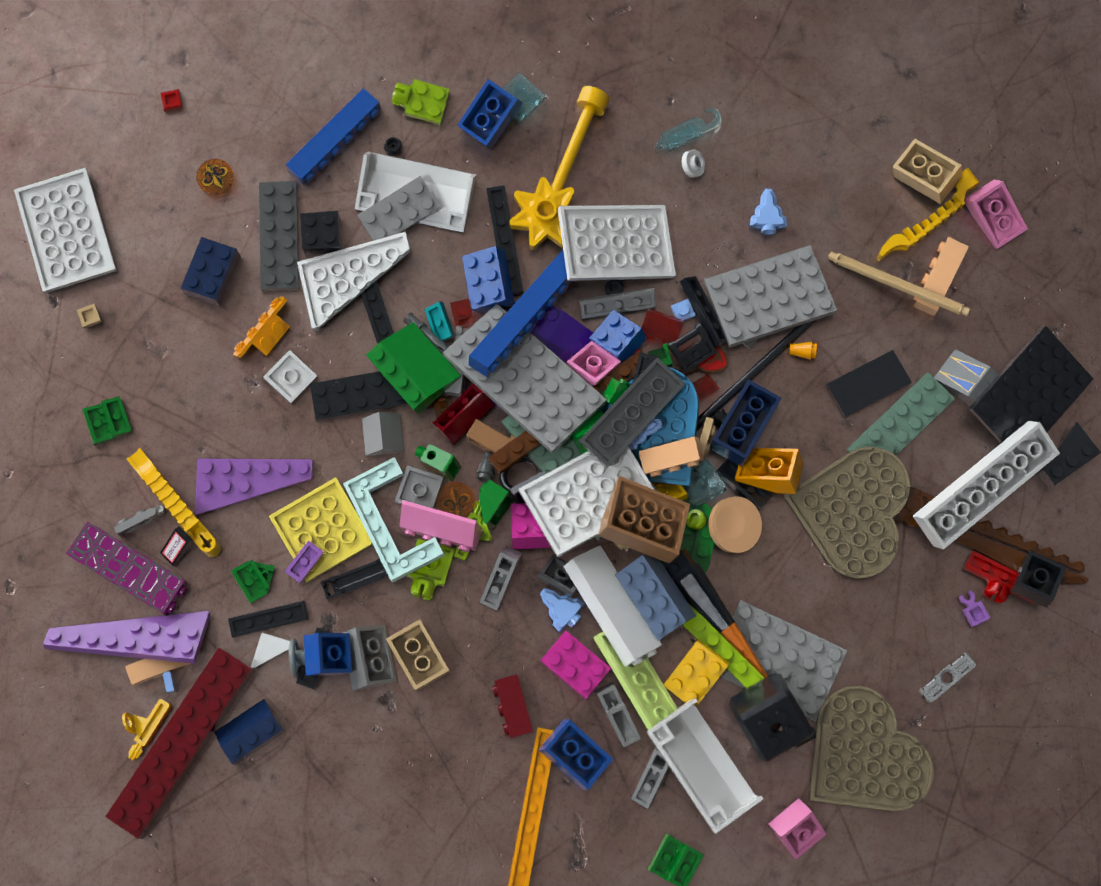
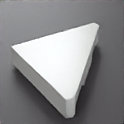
[251,633,290,669]

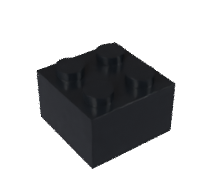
[300,211,342,256]
[1010,551,1067,608]

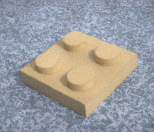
[699,417,716,463]

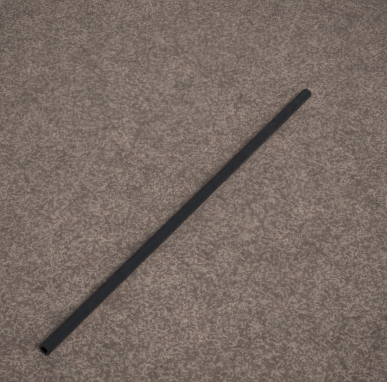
[697,319,818,430]

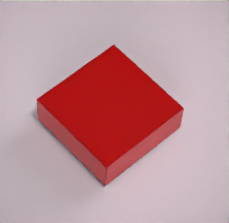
[161,89,183,112]

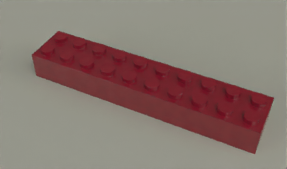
[105,648,255,839]

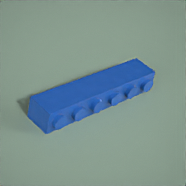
[285,88,381,185]

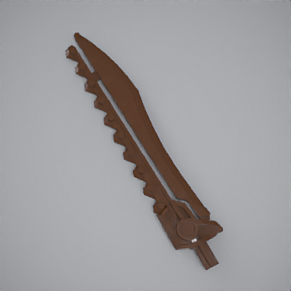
[893,486,1089,584]

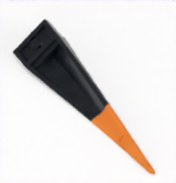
[663,548,768,678]

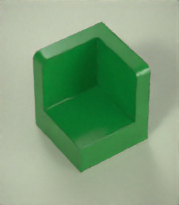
[648,343,673,368]

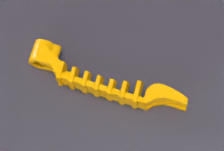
[877,168,980,261]
[127,448,221,557]

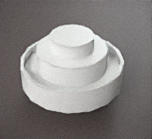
[682,149,705,178]

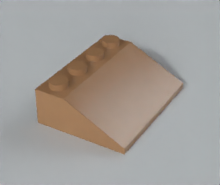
[598,476,690,563]

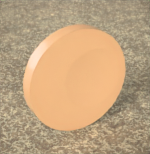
[709,496,762,553]

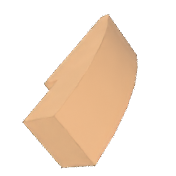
[125,659,191,686]

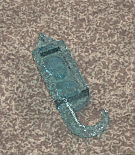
[655,108,721,151]

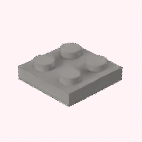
[395,465,444,509]

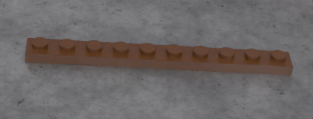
[488,350,644,474]

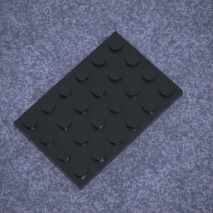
[969,326,1093,443]

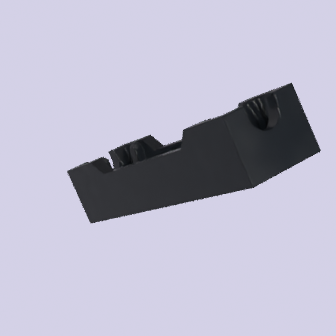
[320,559,389,601]

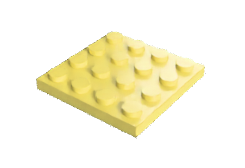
[269,477,373,583]

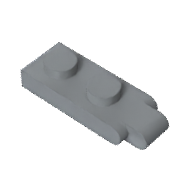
[114,505,166,537]

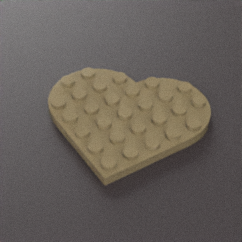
[784,447,910,578]
[809,686,933,811]

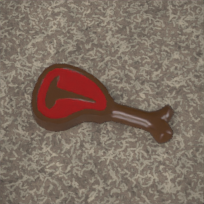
[674,346,729,376]

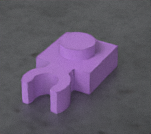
[959,590,990,627]

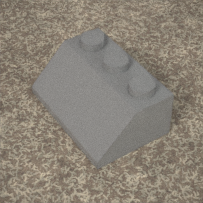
[343,625,397,691]

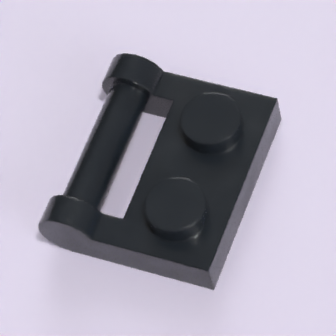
[667,323,717,373]

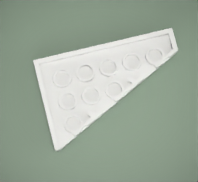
[297,232,411,331]

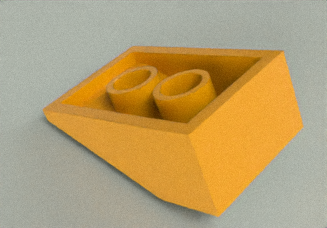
[735,448,804,494]

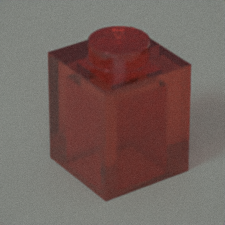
[450,299,474,327]

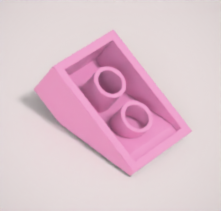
[964,180,1028,249]

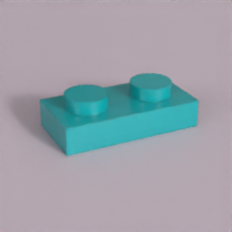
[424,301,455,342]

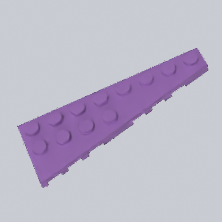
[43,611,210,664]

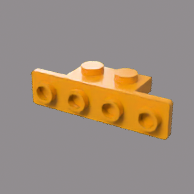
[233,297,290,358]

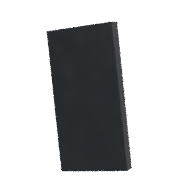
[826,350,912,418]

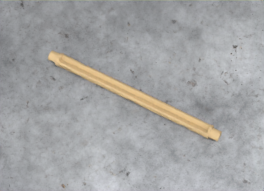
[828,252,971,317]

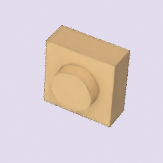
[77,303,102,329]

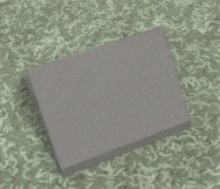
[362,412,404,456]

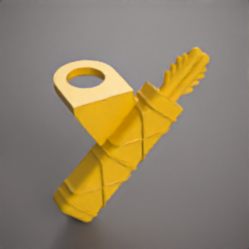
[122,699,172,761]

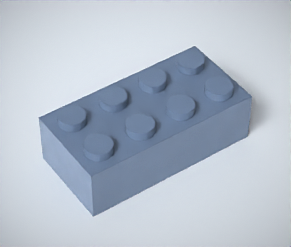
[615,554,696,641]

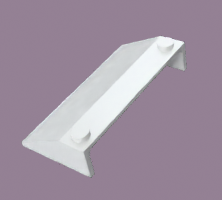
[355,152,476,232]
[647,698,763,834]

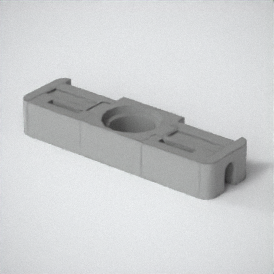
[919,653,976,703]

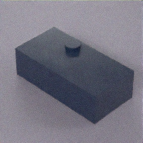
[709,379,782,467]

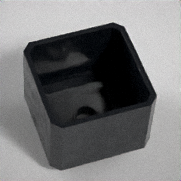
[729,673,814,762]

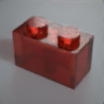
[641,308,685,344]

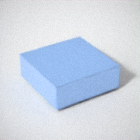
[163,671,178,694]

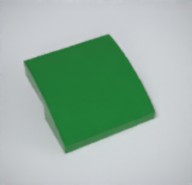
[82,396,132,446]
[647,834,704,886]

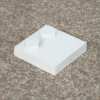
[263,350,317,404]

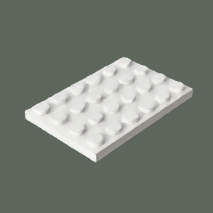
[14,168,117,294]
[558,205,676,281]
[519,447,654,557]

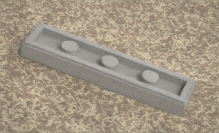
[579,288,656,319]

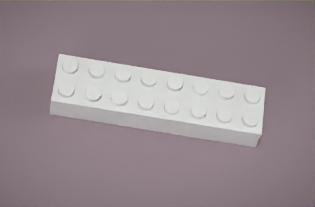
[913,421,1060,549]

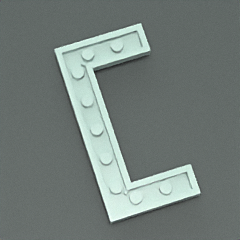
[343,457,445,583]

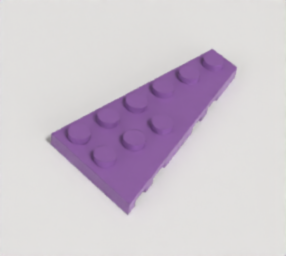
[195,459,313,516]

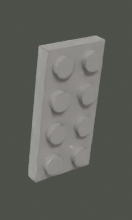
[357,175,441,241]

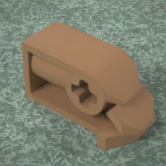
[466,419,515,454]

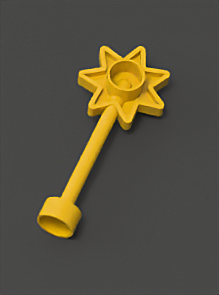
[510,86,610,250]

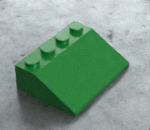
[366,322,462,415]

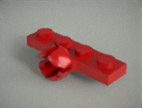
[963,550,1035,604]

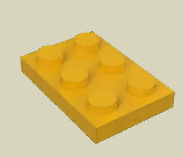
[664,639,730,707]

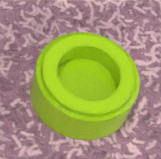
[686,509,706,530]

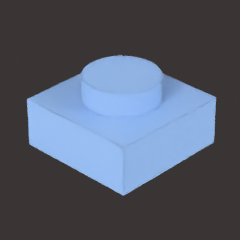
[670,299,696,324]

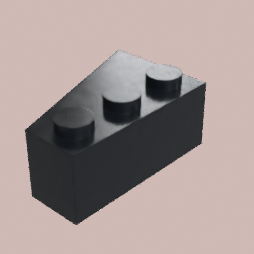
[1038,422,1101,489]

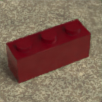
[433,383,494,444]
[492,674,533,739]

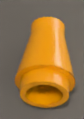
[790,341,818,360]

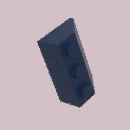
[214,699,286,765]

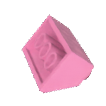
[400,500,483,552]

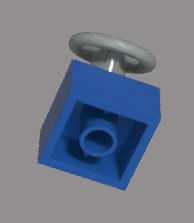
[289,633,352,678]

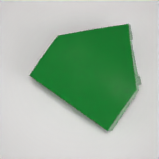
[230,560,275,605]

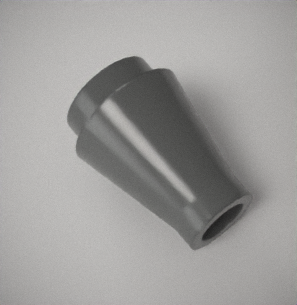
[476,453,495,482]

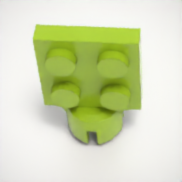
[392,79,450,125]
[407,539,455,600]

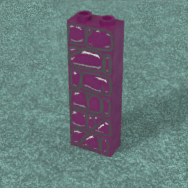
[66,521,188,615]

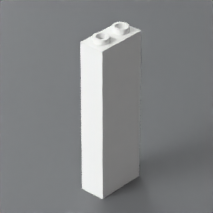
[564,545,662,667]

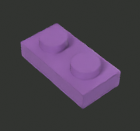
[284,540,324,584]

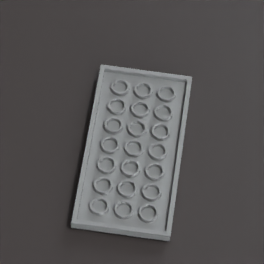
[443,305,607,454]

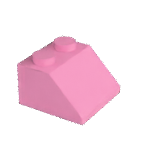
[567,341,621,385]
[768,799,827,860]

